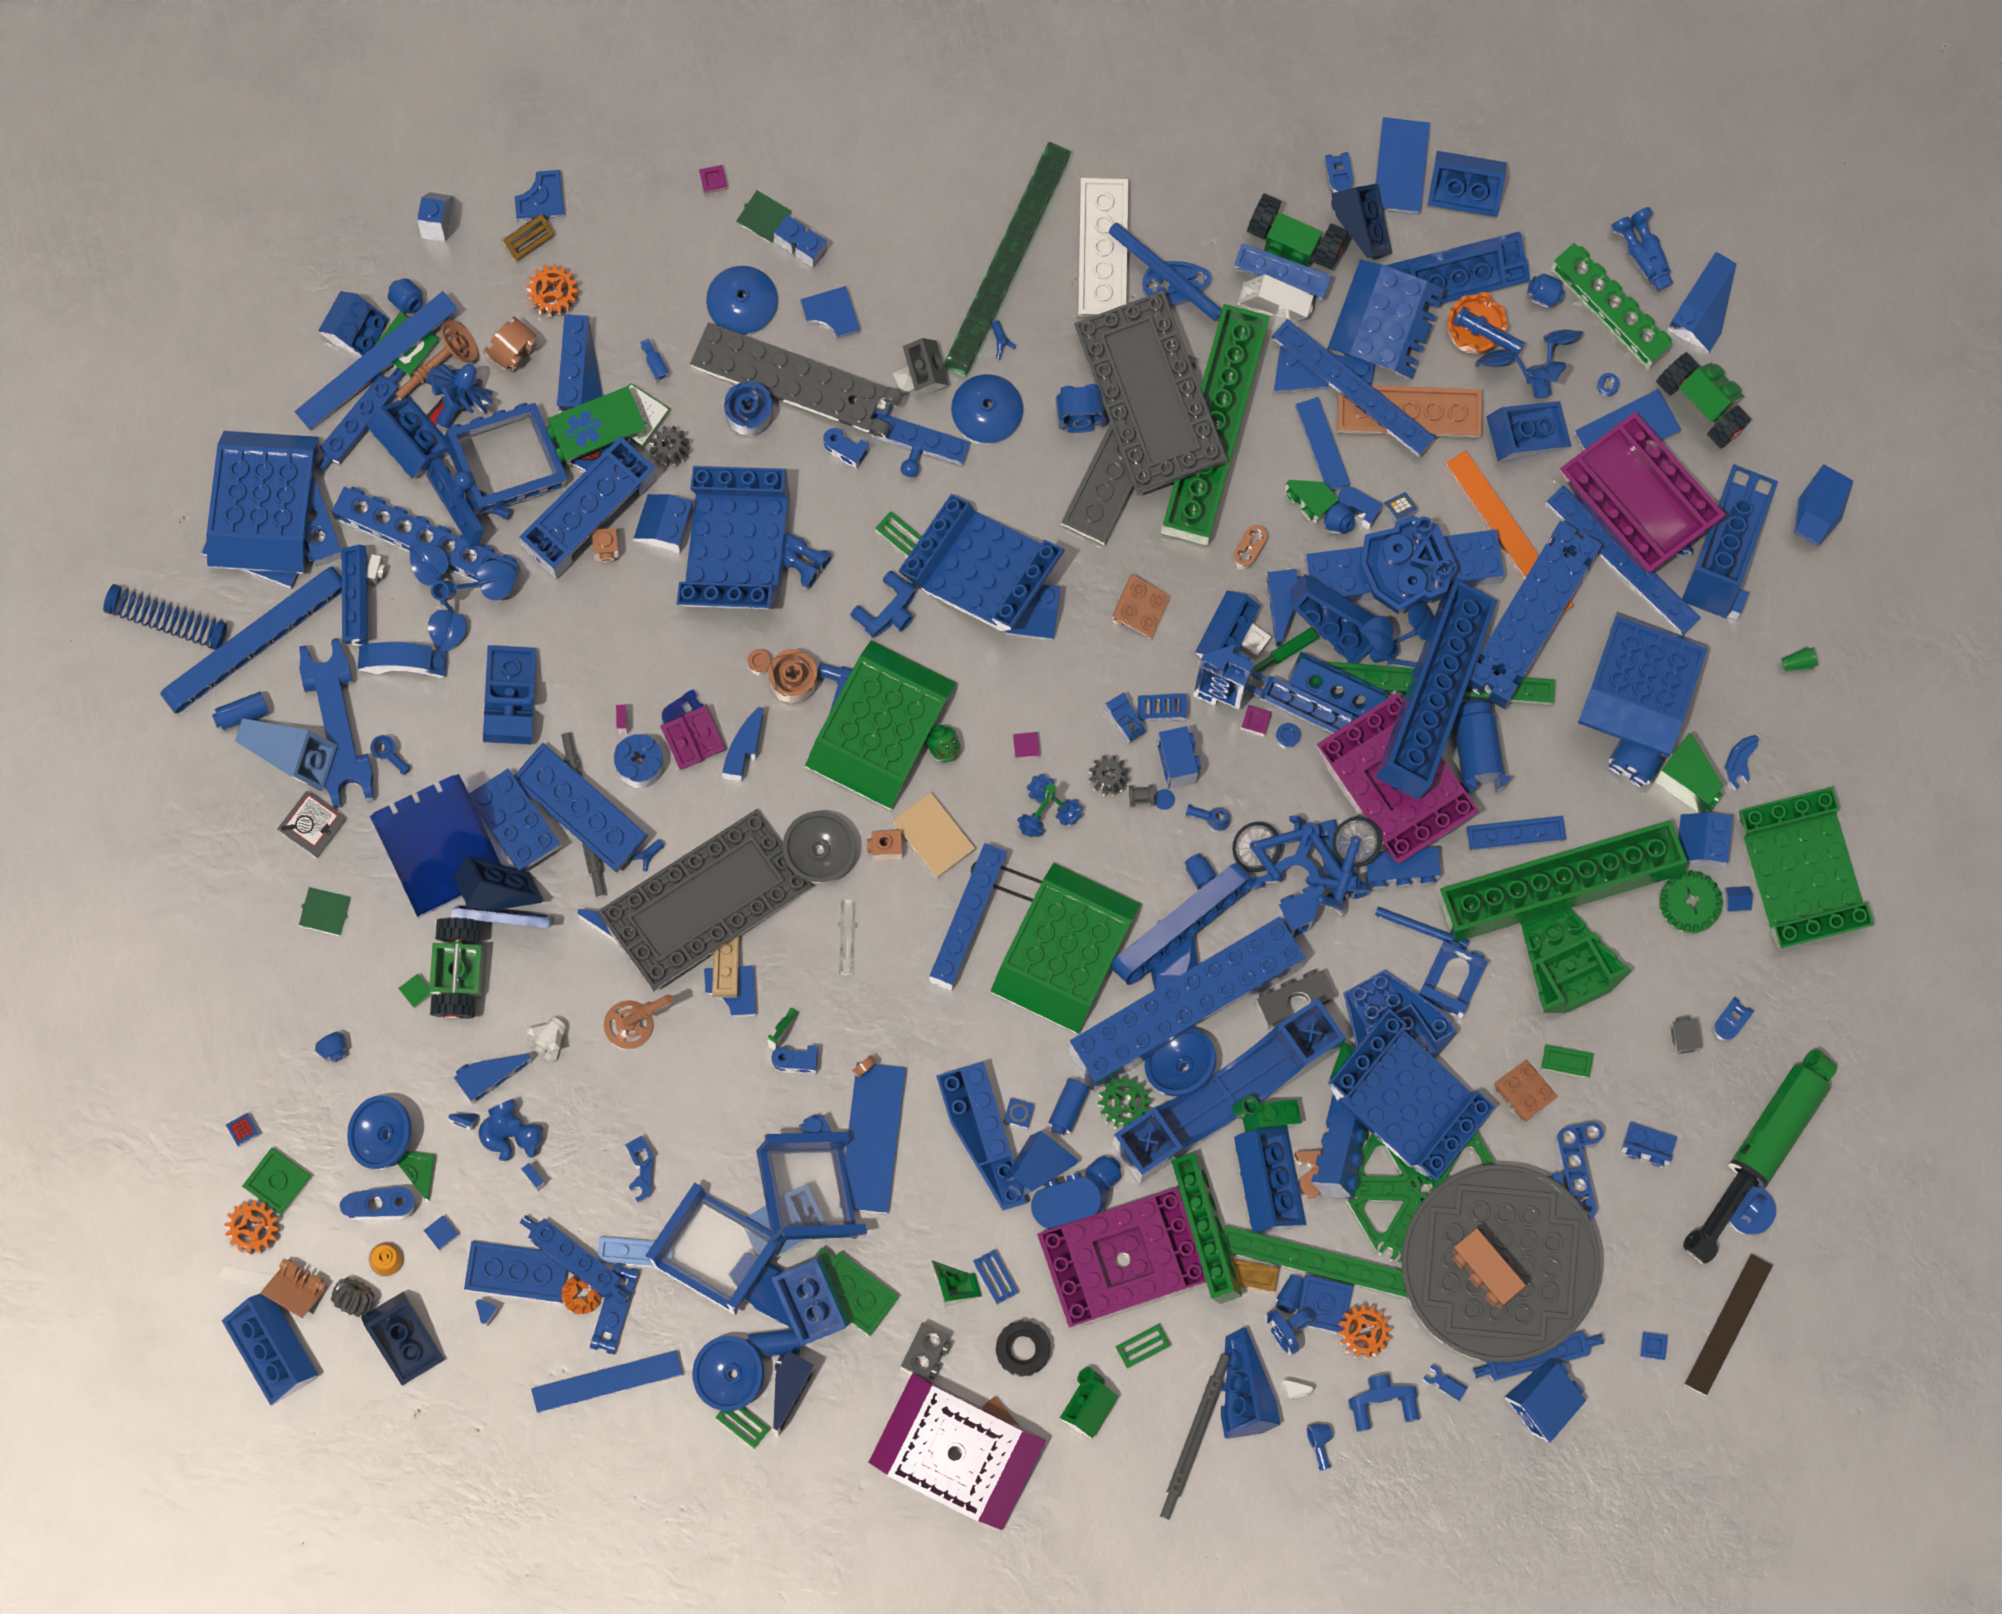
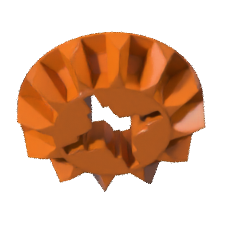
[561,1276,601,1314]

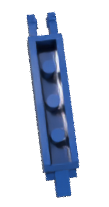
[1247,670,1357,734]

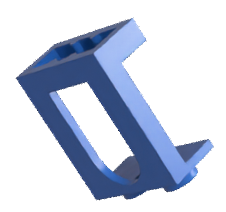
[1419,941,1488,1018]

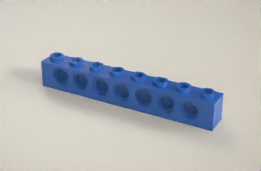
[332,486,520,582]

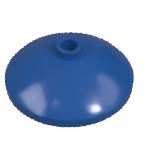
[706,266,778,335]
[951,374,1023,444]
[1145,1028,1217,1097]
[347,1095,411,1170]
[692,1336,764,1411]

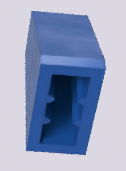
[417,192,454,242]
[1002,1131,1078,1196]

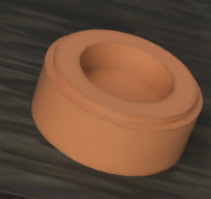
[747,649,772,674]
[852,1055,876,1077]

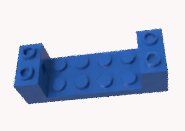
[519,436,657,579]

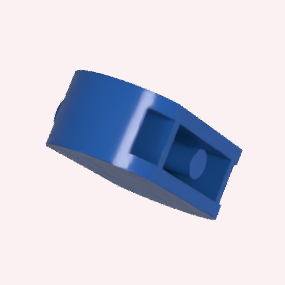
[1031,1172,1108,1229]

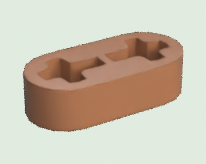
[1233,525,1267,569]

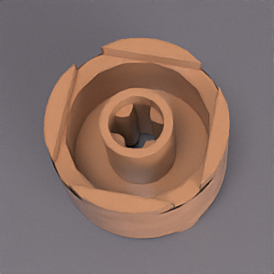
[484,316,537,373]
[768,649,817,703]

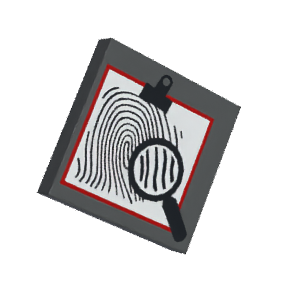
[277,791,346,858]

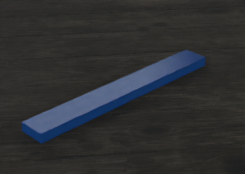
[294,291,459,431]
[1272,319,1435,457]
[1545,486,1701,636]

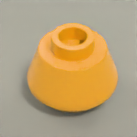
[369,1242,403,1276]

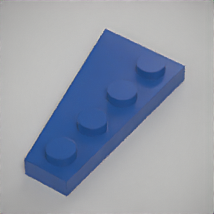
[1273,346,1374,394]

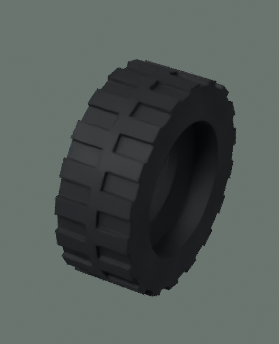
[996,1320,1051,1377]

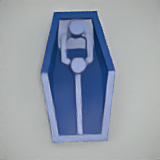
[1793,464,1853,546]
[1151,920,1198,990]
[728,1252,793,1329]

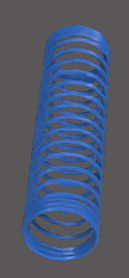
[103,584,227,650]

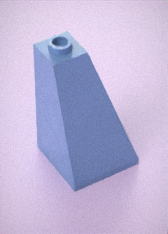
[235,718,337,791]

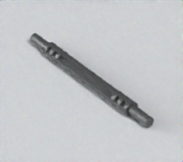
[561,732,605,898]
[1160,1354,1230,1520]

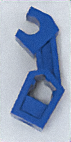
[625,1136,654,1204]

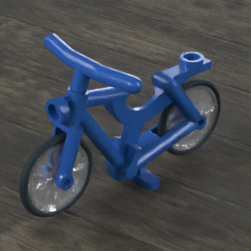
[1232,815,1382,916]

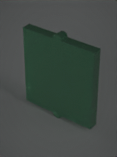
[736,190,792,243]
[299,887,351,936]

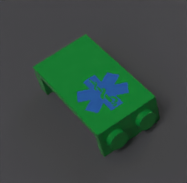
[546,386,647,467]

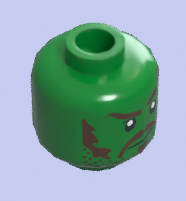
[926,725,961,763]

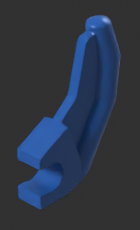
[1724,735,1759,791]

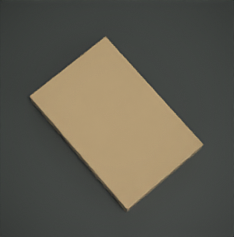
[892,792,975,879]

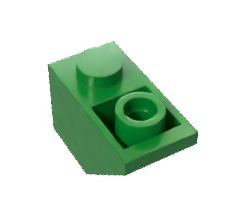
[1284,480,1339,524]

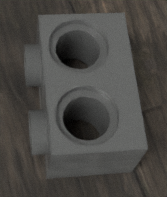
[900,1322,951,1380]

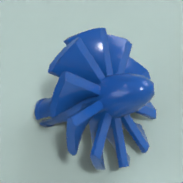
[426,363,493,428]

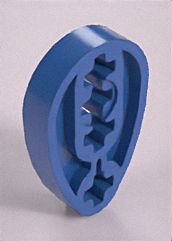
[1142,261,1211,308]

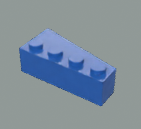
[1311,1095,1366,1198]

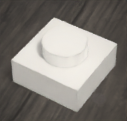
[366,554,386,585]
[1240,623,1271,658]

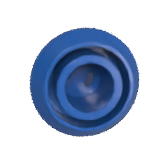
[1324,502,1355,534]
[315,1031,347,1063]

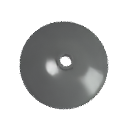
[783,811,856,883]

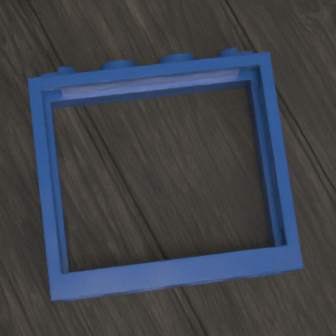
[443,403,568,516]

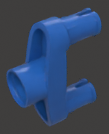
[850,570,917,638]
[1348,1374,1420,1432]

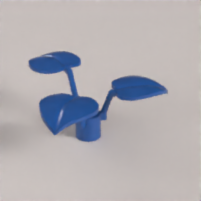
[1475,329,1583,398]
[410,545,517,652]
[1360,601,1434,679]

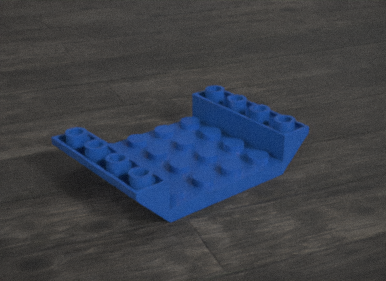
[206,431,320,574]
[676,466,790,609]
[898,494,1065,631]
[1578,612,1708,757]
[1328,1008,1495,1181]

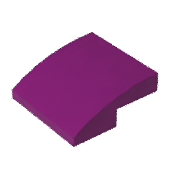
[660,704,727,770]

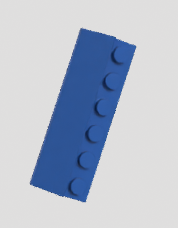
[1385,232,1530,308]
[1193,644,1254,710]

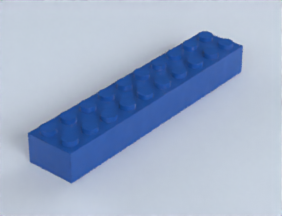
[1376,578,1497,800]

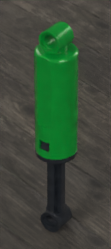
[1683,1049,1837,1264]

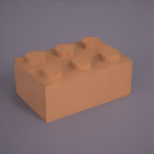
[1452,1228,1526,1310]

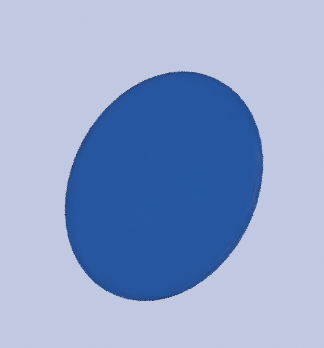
[1154,789,1175,810]

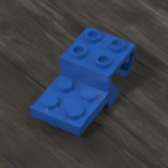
[483,645,536,745]
[467,768,561,873]

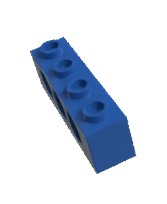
[305,471,342,567]
[1288,651,1389,718]

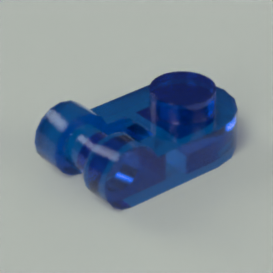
[662,689,704,724]

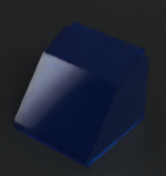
[370,774,501,918]

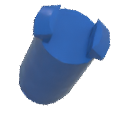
[1453,699,1511,795]

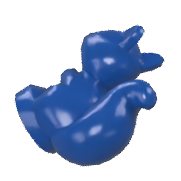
[478,1099,543,1162]

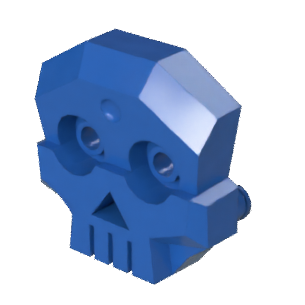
[1360,516,1457,614]

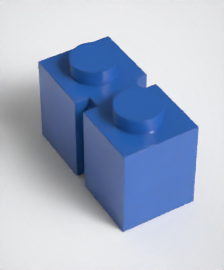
[774,215,827,268]

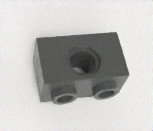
[903,338,949,393]

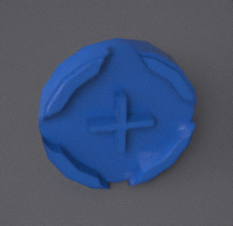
[1729,1186,1776,1236]
[1265,1309,1314,1356]

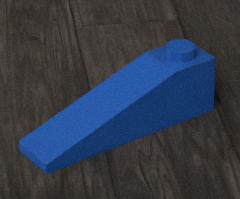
[1668,252,1737,353]
[1221,1328,1281,1439]

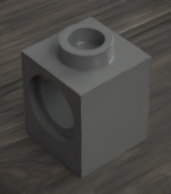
[1670,1016,1702,1055]

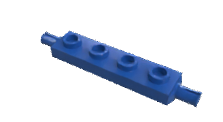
[315,367,405,472]
[520,1215,629,1303]
[1472,1331,1604,1382]

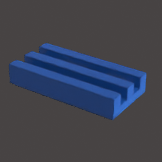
[973,1249,1018,1305]

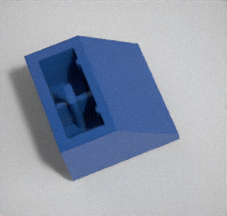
[318,291,389,357]
[1275,884,1325,938]

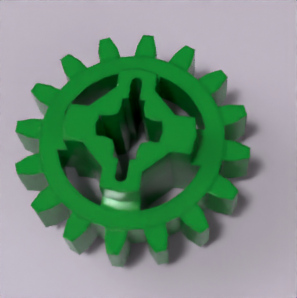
[1098,1076,1151,1129]

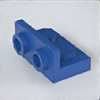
[1621,1122,1677,1168]

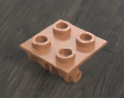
[1112,574,1171,639]
[1494,1059,1558,1122]
[260,1259,328,1318]

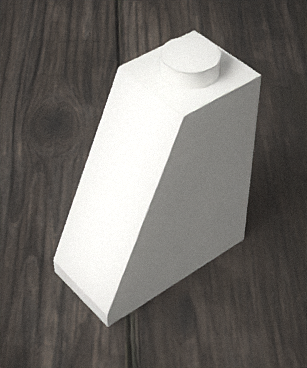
[1237,274,1313,322]

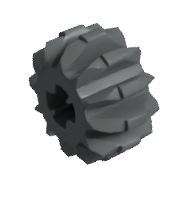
[649,426,689,467]
[1088,755,1129,796]
[331,1277,375,1317]

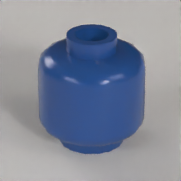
[1527,273,1565,308]
[387,278,423,314]
[1085,1156,1121,1191]

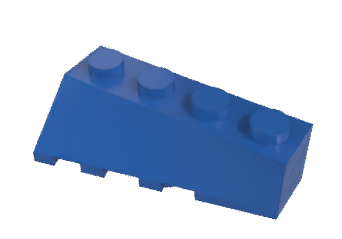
[557,314,603,414]
[1290,574,1377,664]

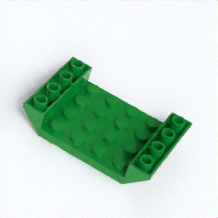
[805,640,957,810]
[1739,787,1874,950]
[990,862,1141,1034]

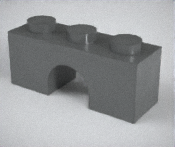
[1255,969,1336,1030]

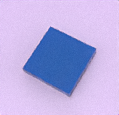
[1297,1275,1354,1333]

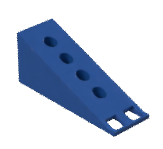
[1682,464,1778,619]

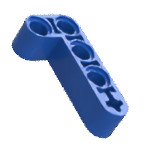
[1555,1122,1603,1221]

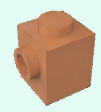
[592,528,619,562]
[867,830,902,860]

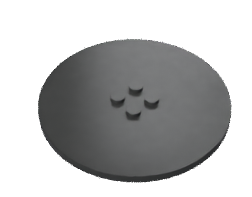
[1401,1164,1600,1363]

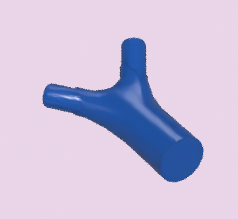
[991,320,1016,359]
[628,839,664,871]

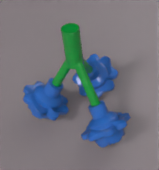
[1017,774,1083,838]

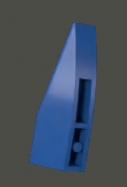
[936,1062,1026,1211]

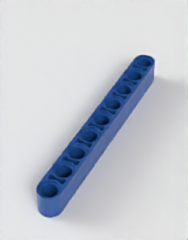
[160,566,342,714]

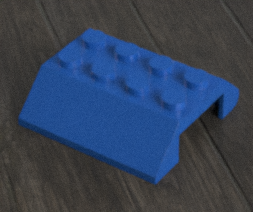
[1327,259,1445,379]

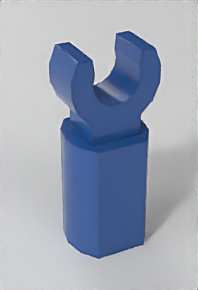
[640,338,670,382]
[1423,1365,1468,1401]

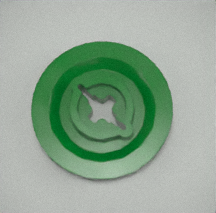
[1659,870,1723,933]

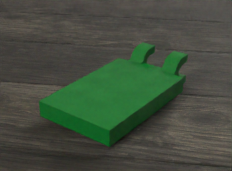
[814,1248,899,1337]

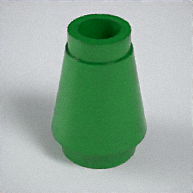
[1781,647,1818,672]

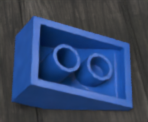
[1486,401,1571,462]

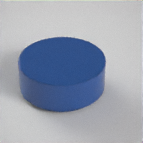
[1276,723,1300,749]

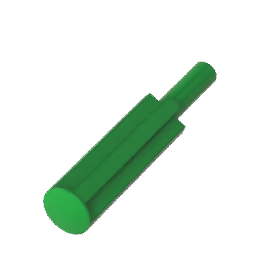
[1252,627,1318,672]

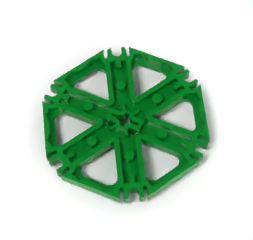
[1346,1131,1495,1263]

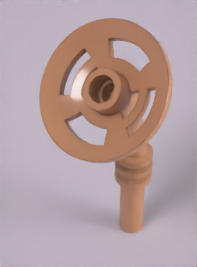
[395,320,478,400]
[604,994,674,1049]

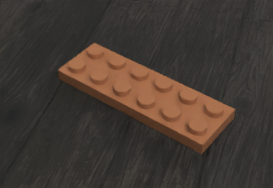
[1337,385,1482,438]

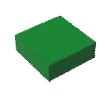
[398,974,432,1008]

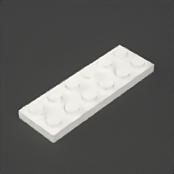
[1078,178,1128,317]

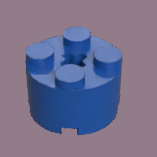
[724,381,773,436]
[1055,384,1106,433]
[614,734,664,788]
[1608,739,1665,787]

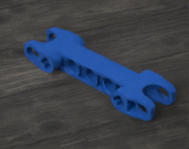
[299,638,374,809]

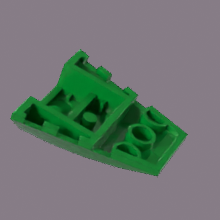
[1521,909,1631,1013]

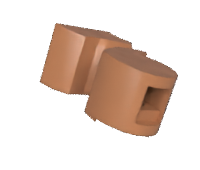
[1294,1150,1321,1199]

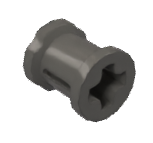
[1128,784,1154,807]

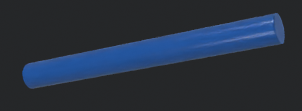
[1374,907,1469,950]

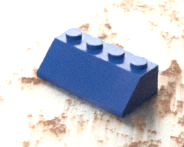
[1234,1129,1306,1233]
[222,1293,318,1406]

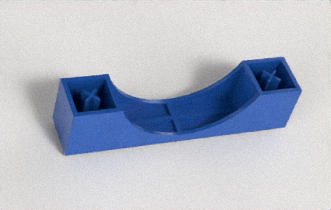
[1068,916,1306,1093]
[1112,998,1346,1184]

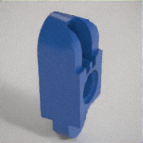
[339,1187,415,1221]

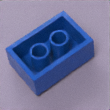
[771,1254,850,1346]

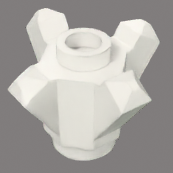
[527,1017,566,1062]

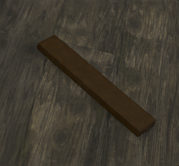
[1684,1254,1773,1397]

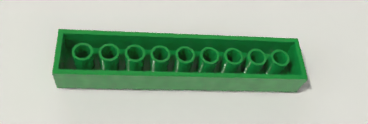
[1161,304,1270,546]
[1439,820,1688,942]

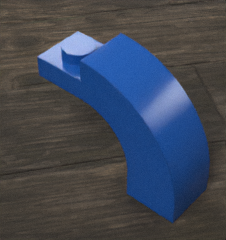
[357,642,447,678]

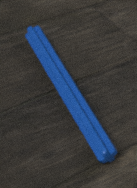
[1109,223,1222,321]

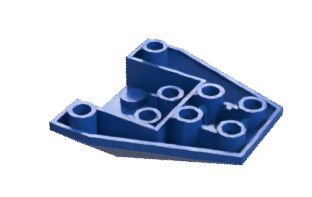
[1343,969,1457,1058]

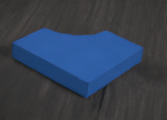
[515,170,564,222]
[800,286,860,338]
[704,966,756,1017]

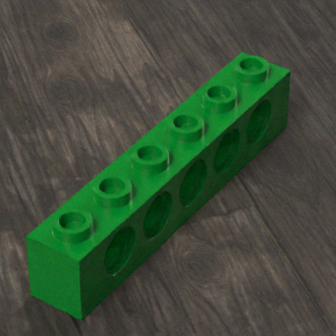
[1551,243,1673,369]
[1171,1153,1242,1304]

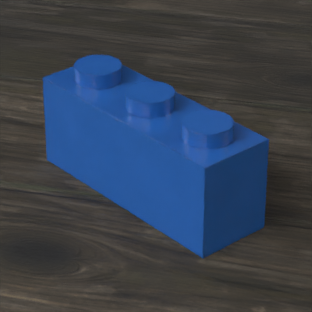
[1195,590,1260,658]
[1363,847,1441,889]

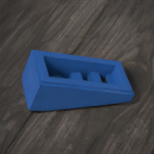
[1138,694,1187,721]

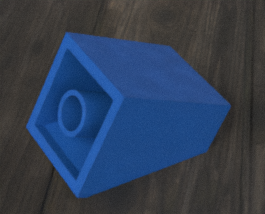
[1504,1359,1586,1443]

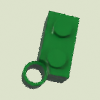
[1232,1096,1302,1133]
[1060,1367,1118,1439]

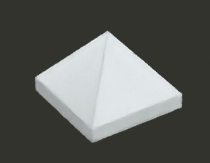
[893,367,915,394]

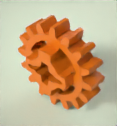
[526,264,579,317]
[224,1200,279,1255]
[1337,1304,1392,1359]

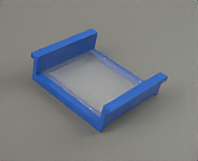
[756,1132,867,1243]
[645,1182,784,1315]

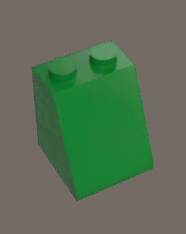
[1655,733,1723,813]

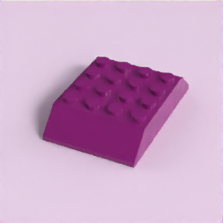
[1560,412,1726,574]

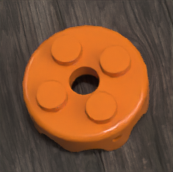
[1447,292,1508,354]

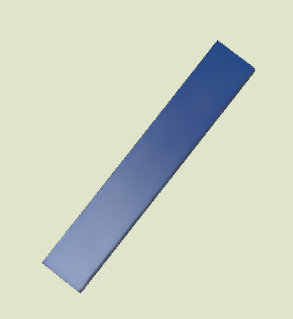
[531,1351,683,1414]

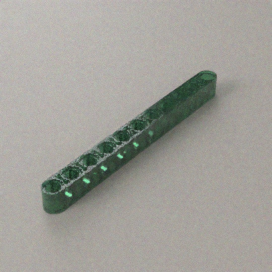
[944,141,1071,377]

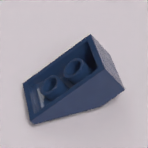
[1331,183,1393,258]
[454,855,543,911]
[361,1291,445,1385]
[773,1351,815,1437]

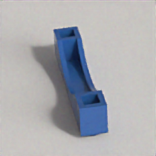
[929,843,1007,991]

